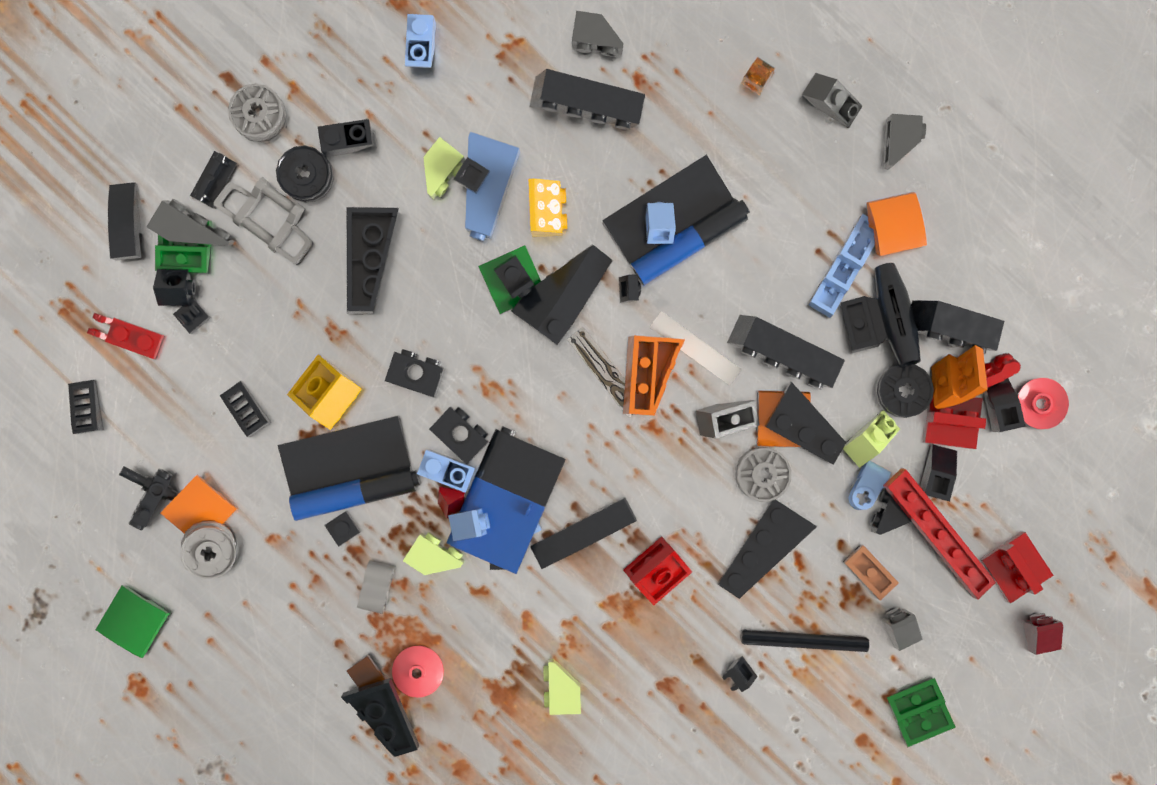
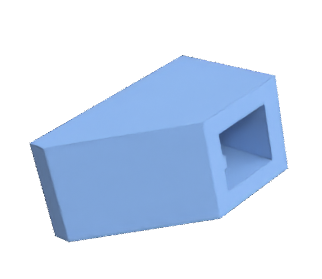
[405,14,436,68]
[417,449,475,493]
[448,508,490,541]

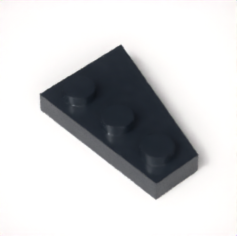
[765,381,846,465]
[341,678,419,757]

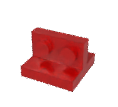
[923,395,987,449]
[980,532,1054,604]
[623,536,692,606]

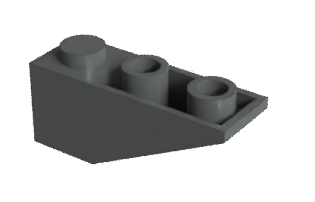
[147,199,235,246]

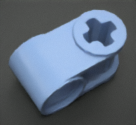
[848,461,891,510]

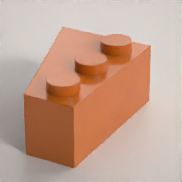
[623,335,685,416]

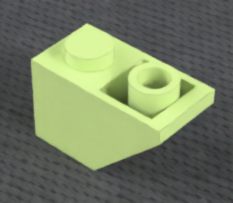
[423,137,465,200]
[843,410,900,468]
[403,532,465,575]
[543,659,581,715]

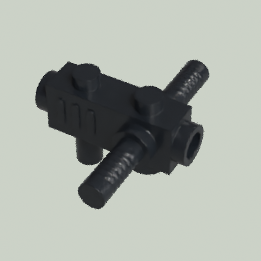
[119,466,179,530]

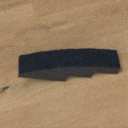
[530,498,637,569]

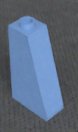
[465,132,520,241]

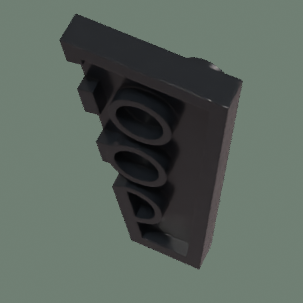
[717,499,817,599]

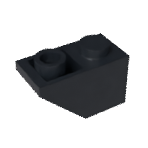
[318,119,373,157]
[983,378,1026,432]
[920,444,957,502]
[870,489,912,535]

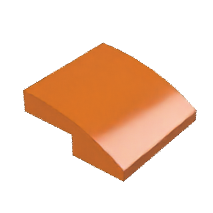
[867,192,927,256]
[931,345,988,409]
[756,391,811,447]
[161,474,237,534]

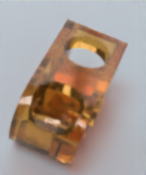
[741,57,775,95]

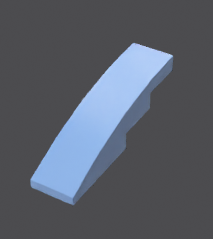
[808,214,875,318]

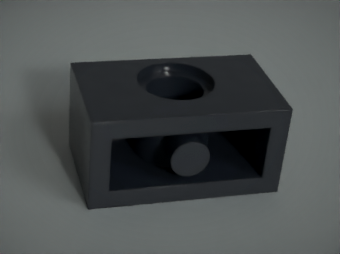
[385,349,445,398]
[429,406,489,464]

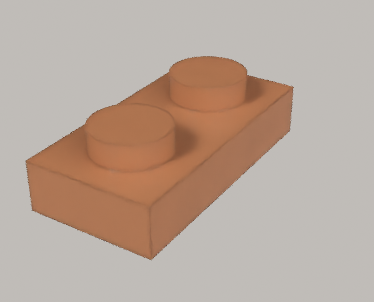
[844,545,899,601]

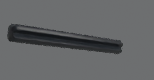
[741,630,870,652]

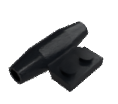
[840,263,921,367]

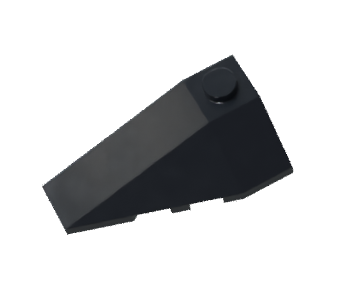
[511,244,613,345]

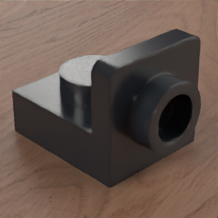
[494,255,534,299]

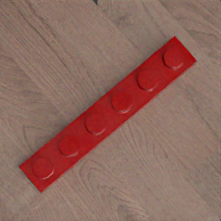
[883,468,996,600]

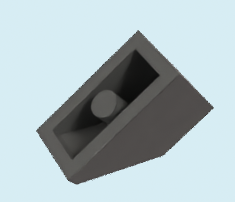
[884,114,926,169]
[696,400,759,439]

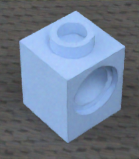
[645,202,676,244]

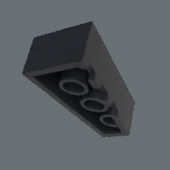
[529,69,645,130]
[346,207,399,314]
[727,315,845,390]

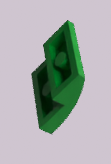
[155,221,211,273]
[478,245,541,314]
[95,585,169,658]
[887,678,956,748]

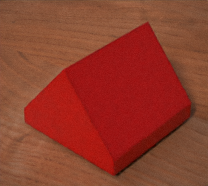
[438,487,465,519]

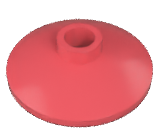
[1018,378,1069,429]
[392,646,444,698]

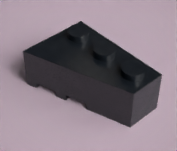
[911,300,1005,354]

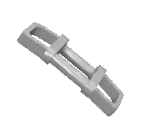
[214,177,312,264]

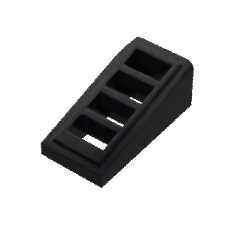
[68,380,103,434]
[220,381,271,437]

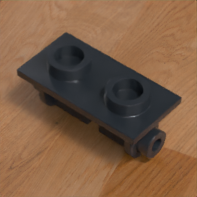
[190,151,237,208]

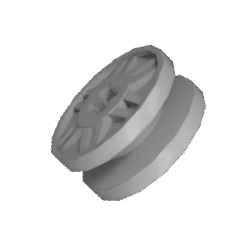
[228,83,286,142]
[735,447,791,502]
[180,521,236,579]

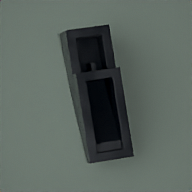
[108,182,141,261]

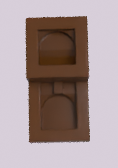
[346,655,399,696]

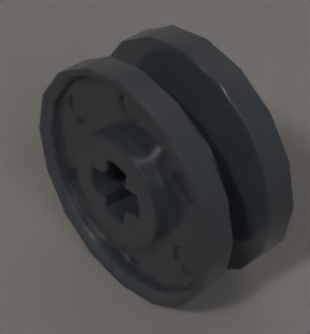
[276,145,334,203]
[876,364,934,418]

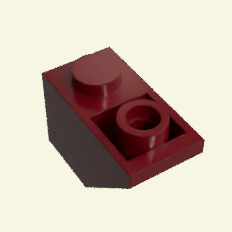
[1022,613,1063,655]

